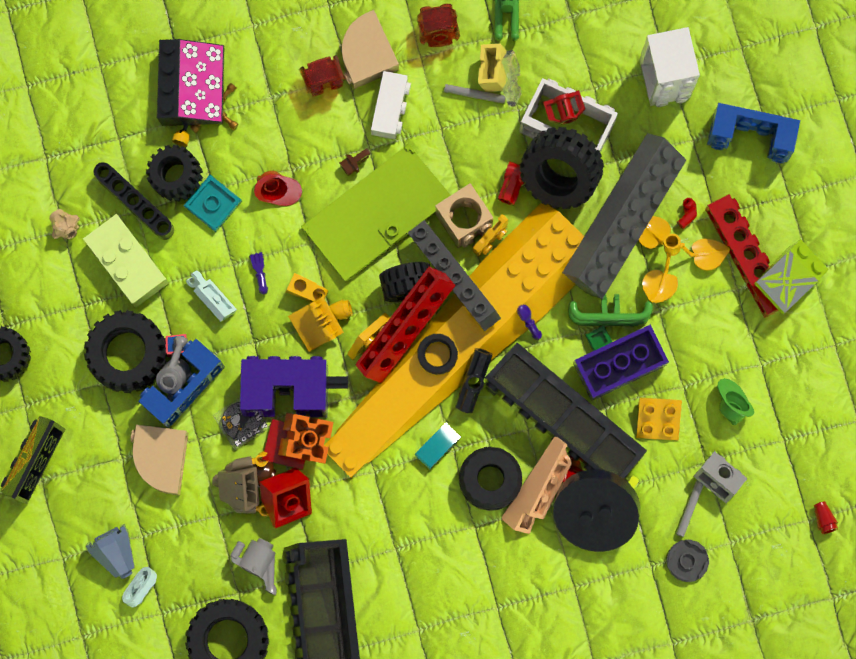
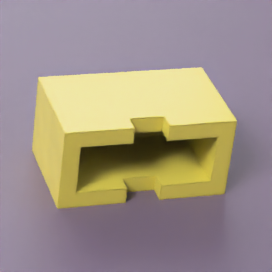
[478,43,508,92]

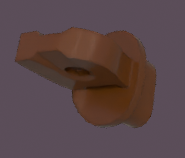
[339,148,370,176]

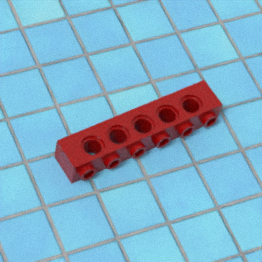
[705,194,779,318]
[355,266,456,383]

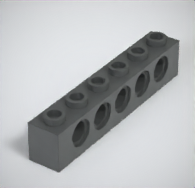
[408,220,501,331]

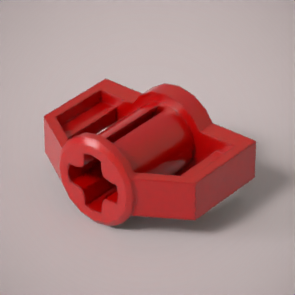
[543,90,585,124]

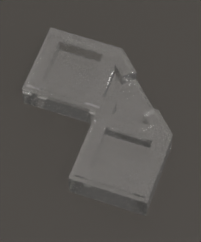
[501,50,521,107]

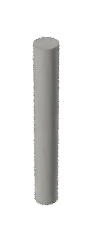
[444,84,506,104]
[676,480,703,537]

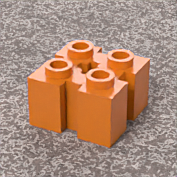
[278,413,333,464]

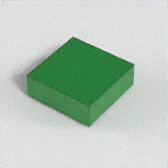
[585,326,612,351]

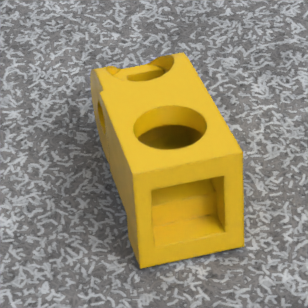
[286,273,328,303]

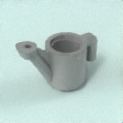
[156,336,192,401]
[230,538,277,596]

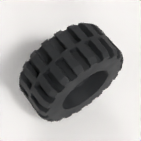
[520,127,604,209]
[84,310,167,393]
[185,599,269,659]

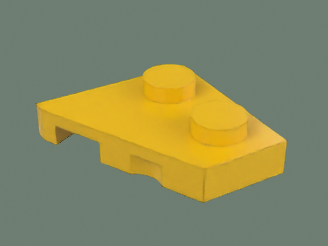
[473,214,508,257]
[347,313,390,360]

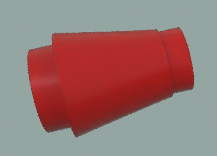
[814,501,838,534]

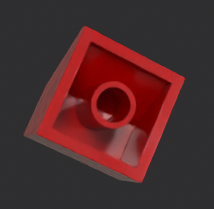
[260,468,312,529]

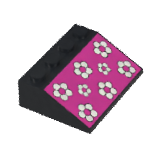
[157,39,225,126]

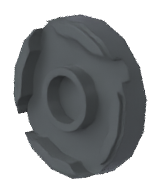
[666,540,709,582]

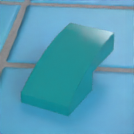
[415,423,461,469]

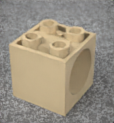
[435,183,493,248]

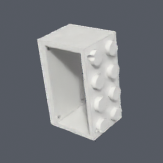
[640,27,700,107]
[520,78,618,153]

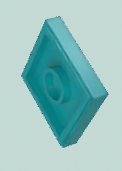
[183,175,242,232]

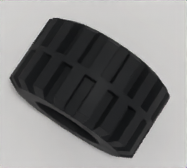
[146,145,203,201]
[379,262,430,302]
[0,326,31,382]

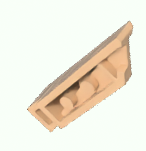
[502,437,572,534]

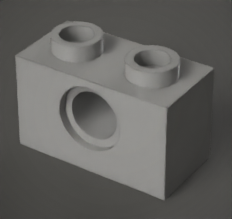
[693,451,747,503]

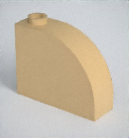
[342,10,399,89]
[131,425,189,495]

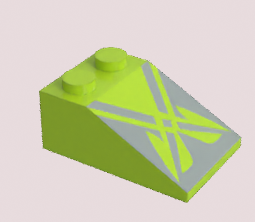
[754,239,829,315]

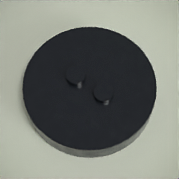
[553,469,641,552]

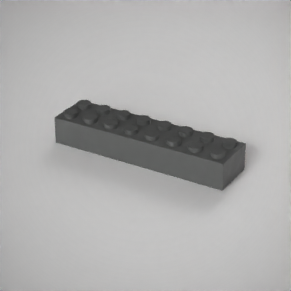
[562,133,686,299]

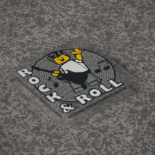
[212,398,270,451]

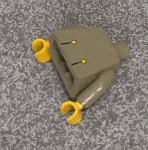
[212,452,269,517]

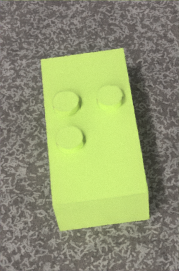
[83,214,169,308]

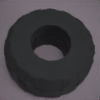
[459,447,522,511]

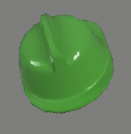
[717,378,755,425]

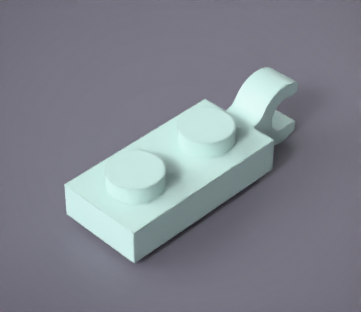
[186,270,237,322]

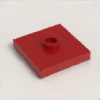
[262,419,308,470]

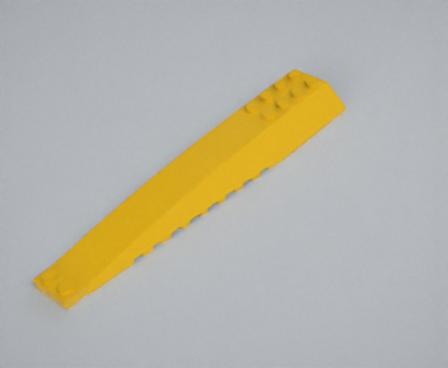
[324,203,584,478]

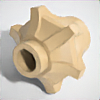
[49,209,80,240]

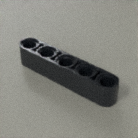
[94,162,174,240]

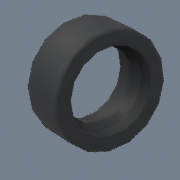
[418,334,458,374]

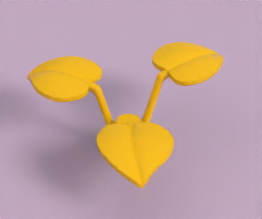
[638,216,730,303]

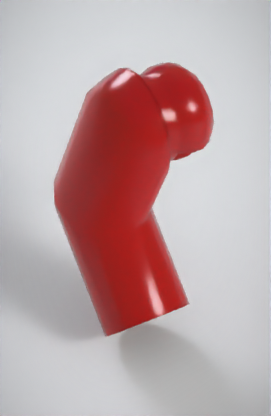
[677,198,697,229]

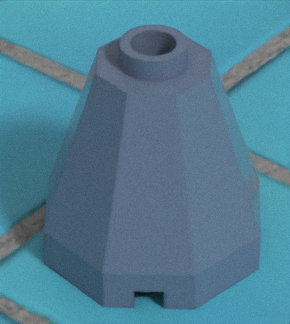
[86,524,135,579]

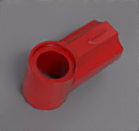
[498,161,524,205]

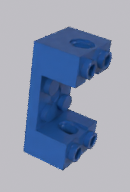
[707,103,800,163]
[138,339,225,429]

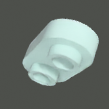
[122,567,157,607]

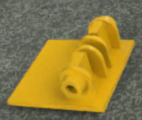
[288,296,344,352]
[636,398,682,440]

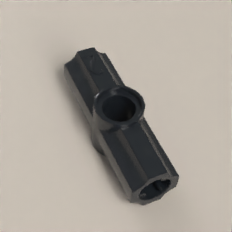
[455,348,493,413]

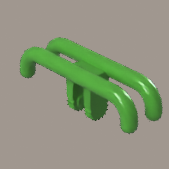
[494,0,519,41]
[568,294,653,326]

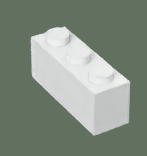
[371,71,411,140]

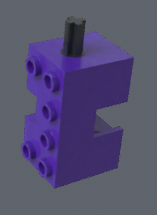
[240,356,348,418]

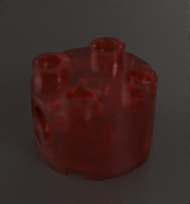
[417,4,460,47]
[299,55,346,97]

